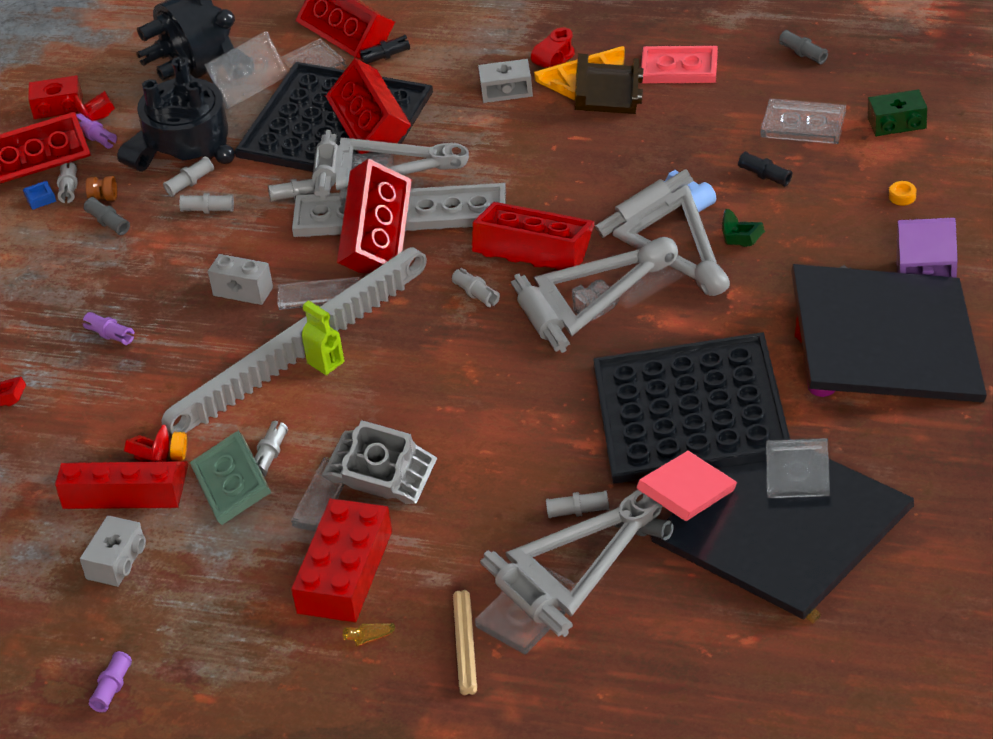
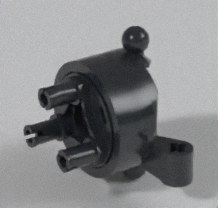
[136,0,254,81]
[117,57,235,172]

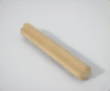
[453,590,477,695]

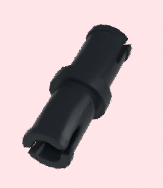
[359,35,410,64]
[738,151,793,187]

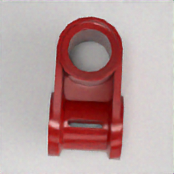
[531,27,575,69]

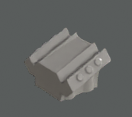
[321,420,437,504]

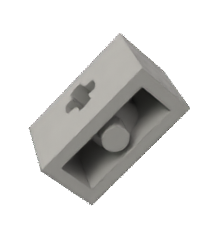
[478,59,533,103]
[208,254,273,305]
[80,515,146,587]

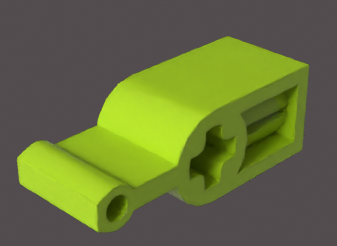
[302,300,345,375]

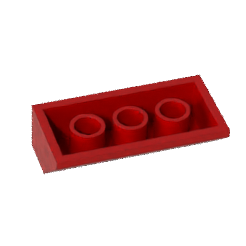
[295,0,395,59]
[325,58,411,154]
[0,112,91,184]
[337,159,412,273]
[472,202,594,270]
[55,461,188,509]

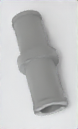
[163,156,214,197]
[57,162,78,203]
[268,179,315,202]
[179,193,234,214]
[452,268,500,307]
[254,421,288,477]
[546,490,609,518]

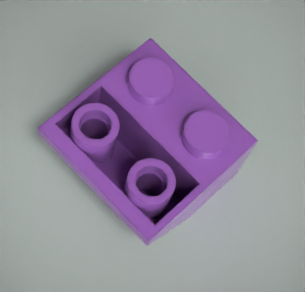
[896,218,957,278]

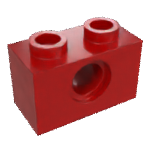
[28,75,83,119]

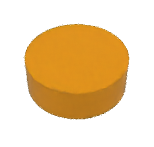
[889,181,916,206]
[170,431,187,461]

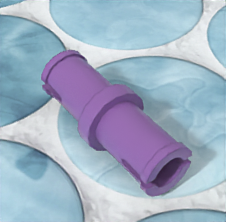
[76,113,117,149]
[82,312,134,345]
[89,651,132,712]

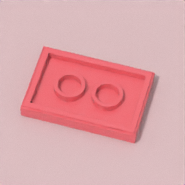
[641,46,718,84]
[636,451,737,521]

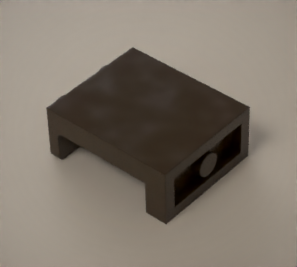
[575,53,643,114]

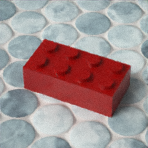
[291,498,392,623]

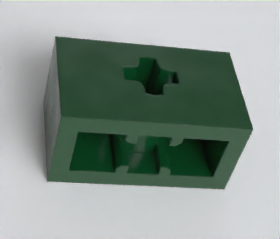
[868,89,928,137]

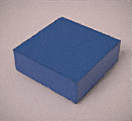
[23,181,56,210]

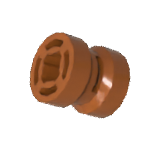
[86,175,117,202]

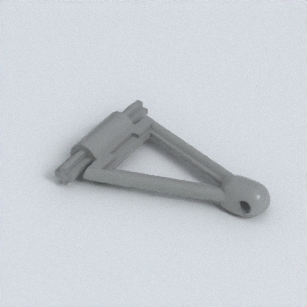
[312,130,469,200]
[595,169,730,296]
[511,237,678,353]
[480,490,662,637]

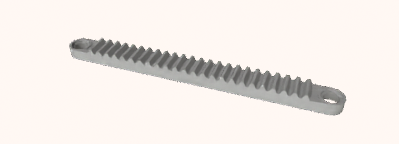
[161,247,427,435]

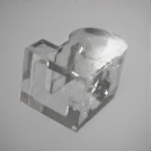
[572,279,619,321]

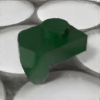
[722,209,765,247]

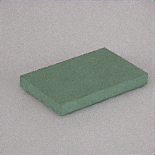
[190,430,271,525]

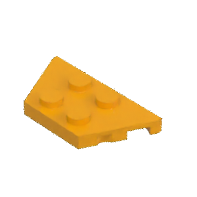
[534,46,625,100]

